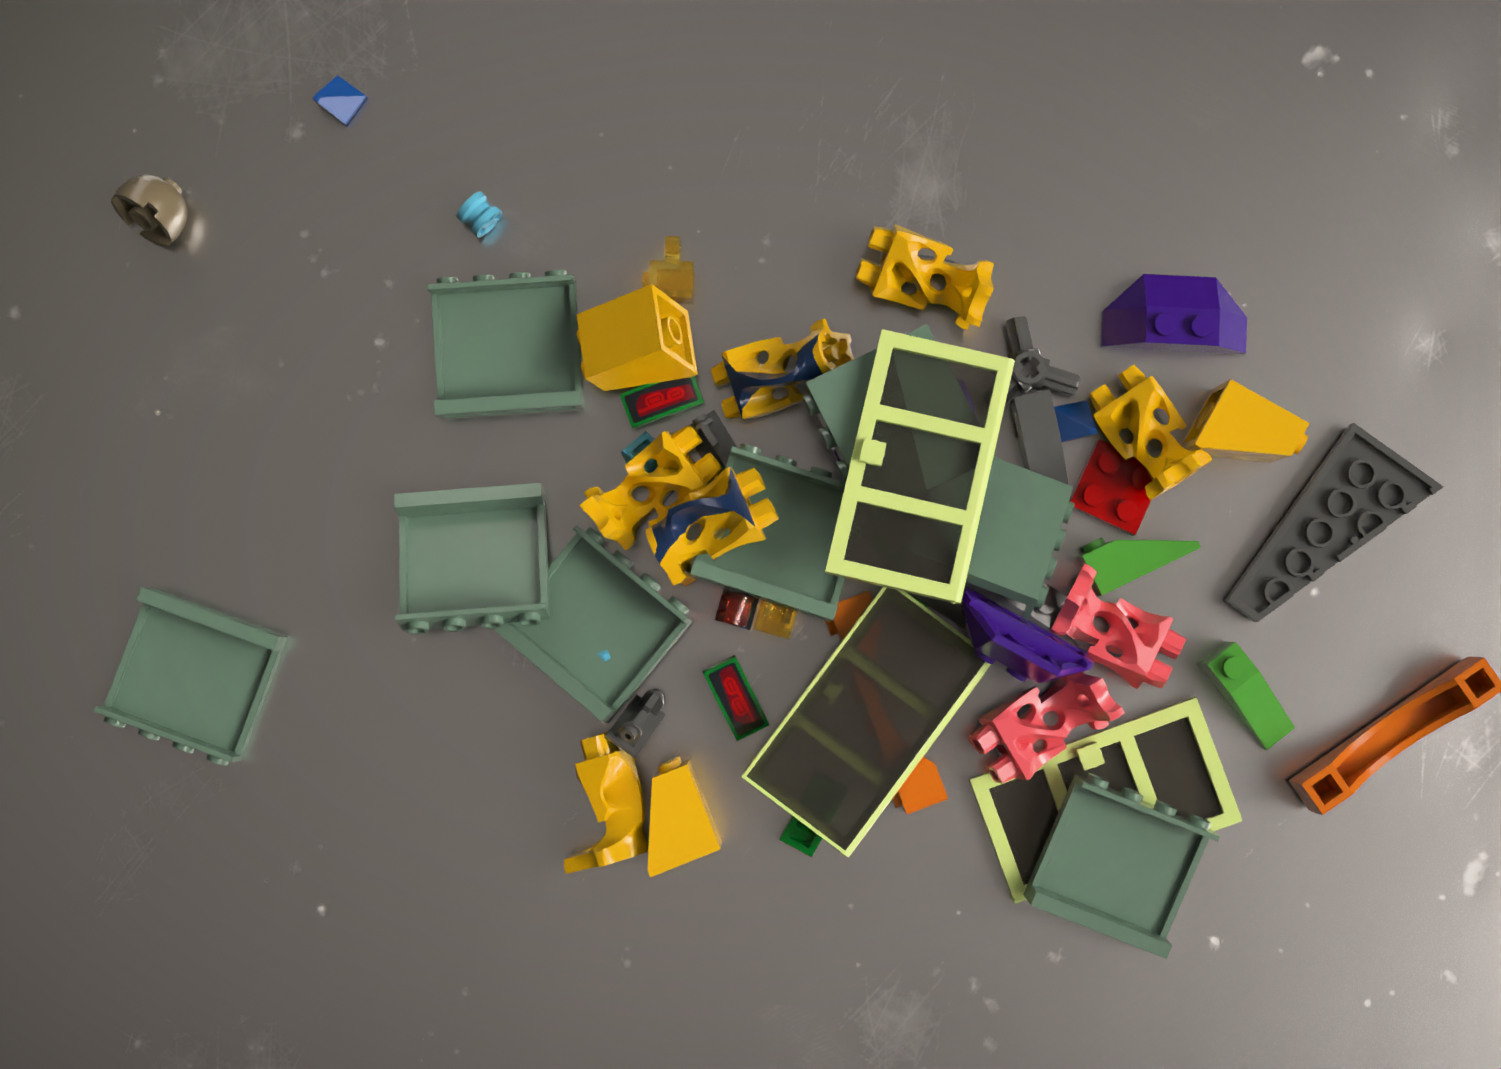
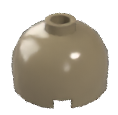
[111,174,188,247]

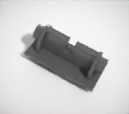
[689,410,738,479]
[604,689,666,758]

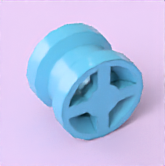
[456,191,502,238]

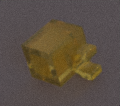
[642,236,695,304]
[754,600,797,639]

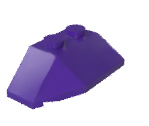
[1100,274,1247,354]
[960,586,1094,684]

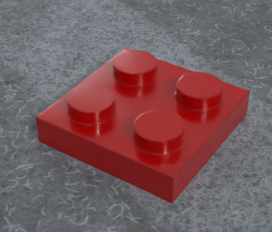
[1069,439,1152,536]

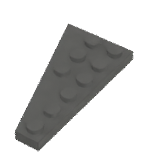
[1224,423,1444,622]

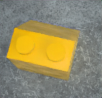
[576,284,698,391]
[1181,379,1310,463]
[647,756,722,877]

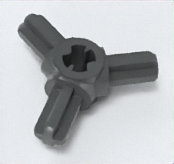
[982,316,1080,408]

